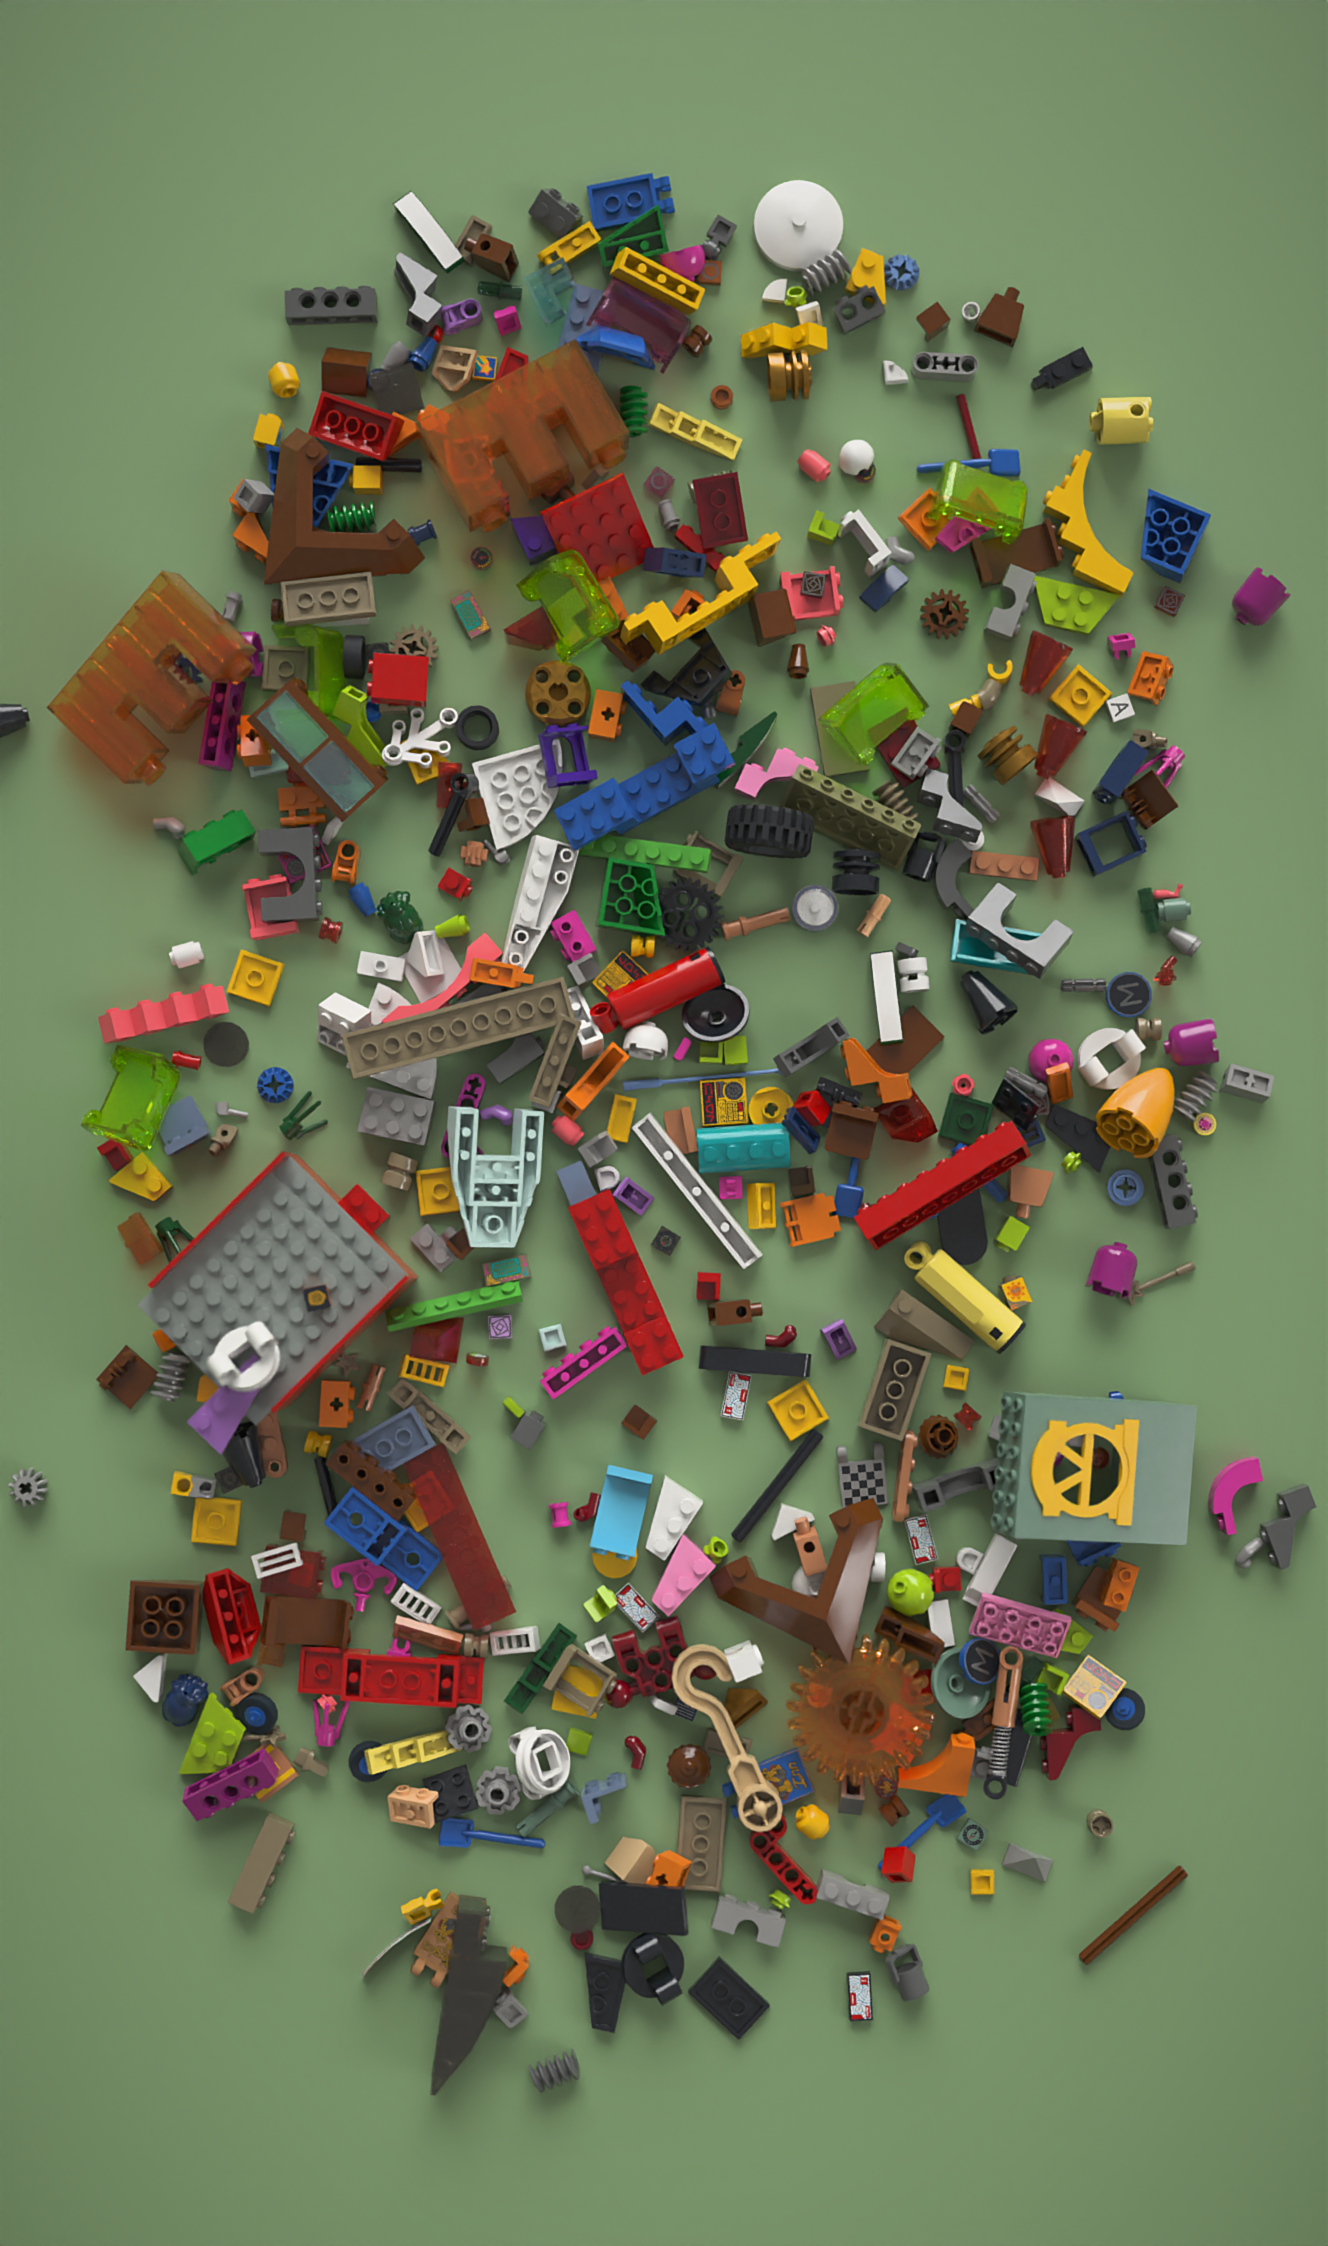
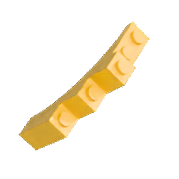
[1042,450,1134,598]

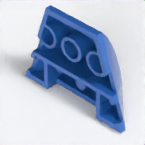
[569,325,656,370]
[265,444,354,527]

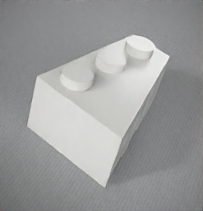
[646,1475,703,1561]

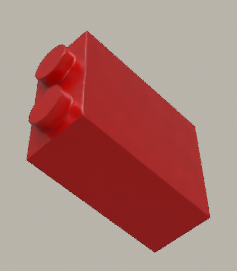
[367,653,429,707]

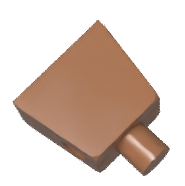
[1007,1165,1054,1219]
[792,1517,827,1576]

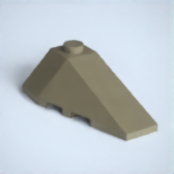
[874,1289,974,1359]

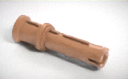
[720,907,790,941]

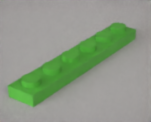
[578,835,712,873]
[385,1280,523,1332]

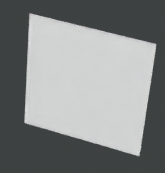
[398,936,461,1003]

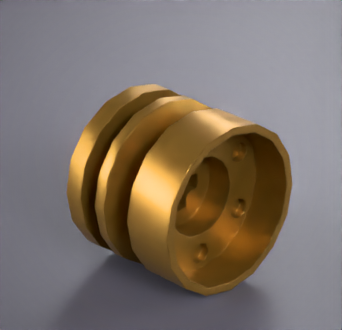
[767,350,812,402]
[977,725,1038,786]

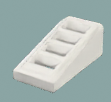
[390,1582,442,1624]
[489,1626,540,1656]

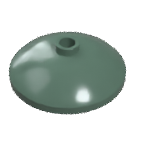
[931,1648,991,1719]

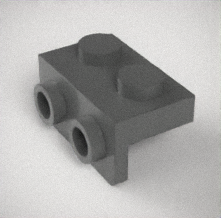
[528,188,583,239]

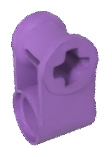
[440,299,483,335]

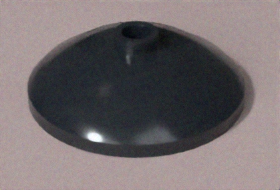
[682,984,750,1043]

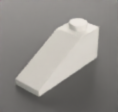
[567,985,604,1060]

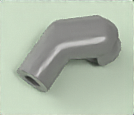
[153,817,185,839]
[1236,1537,1265,1569]

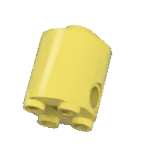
[1089,397,1153,445]

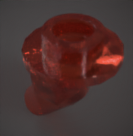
[1154,956,1177,986]

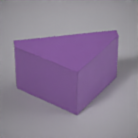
[613,1176,654,1216]
[820,1318,857,1360]

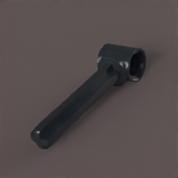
[942,730,966,808]
[429,773,479,857]

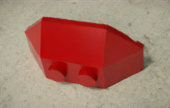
[202,1568,261,1665]

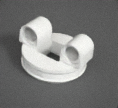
[1077,1028,1146,1090]
[206,1322,279,1392]
[508,1726,570,1800]

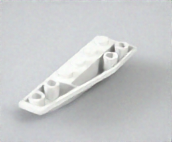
[502,835,579,972]

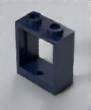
[643,548,707,578]
[1092,740,1149,805]
[1075,811,1147,877]

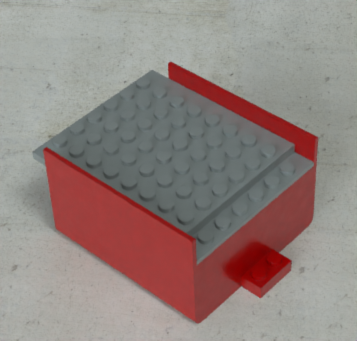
[137,1151,418,1425]

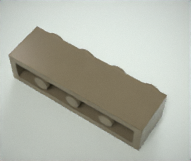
[228,1812,296,1914]

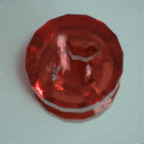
[319,917,343,944]
[953,1402,982,1431]

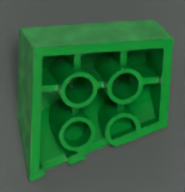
[595,857,665,936]

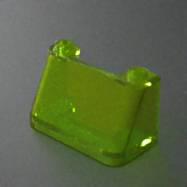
[928,460,1029,544]
[516,550,620,663]
[818,662,930,765]
[81,1045,180,1151]

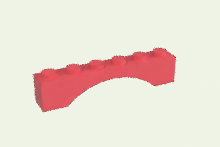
[381,933,503,1024]

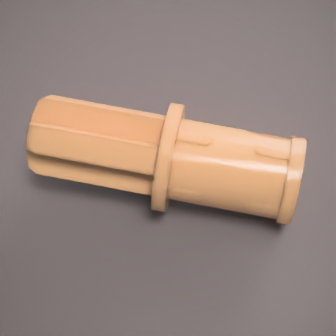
[856,894,891,938]

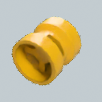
[631,935,655,958]
[304,1430,333,1458]

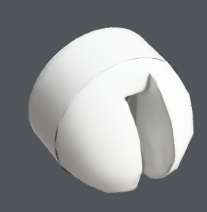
[962,302,981,322]

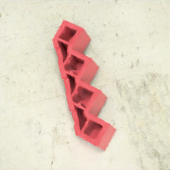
[98,984,229,1044]

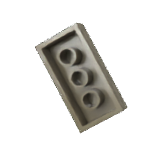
[857,1338,932,1441]

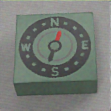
[956,1817,989,1851]

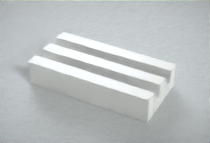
[251,1542,303,1579]

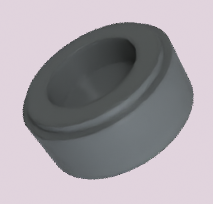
[895,942,919,958]

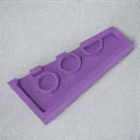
[187,1353,260,1455]

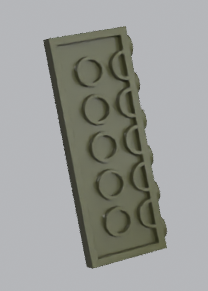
[779,764,921,871]

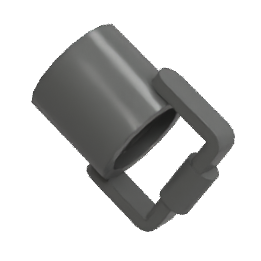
[885,1944,930,2001]

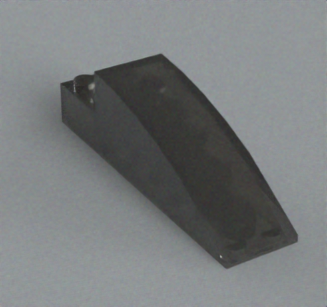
[430,1895,508,2095]

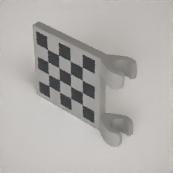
[836,1442,888,1508]

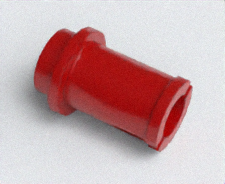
[171,1050,202,1071]

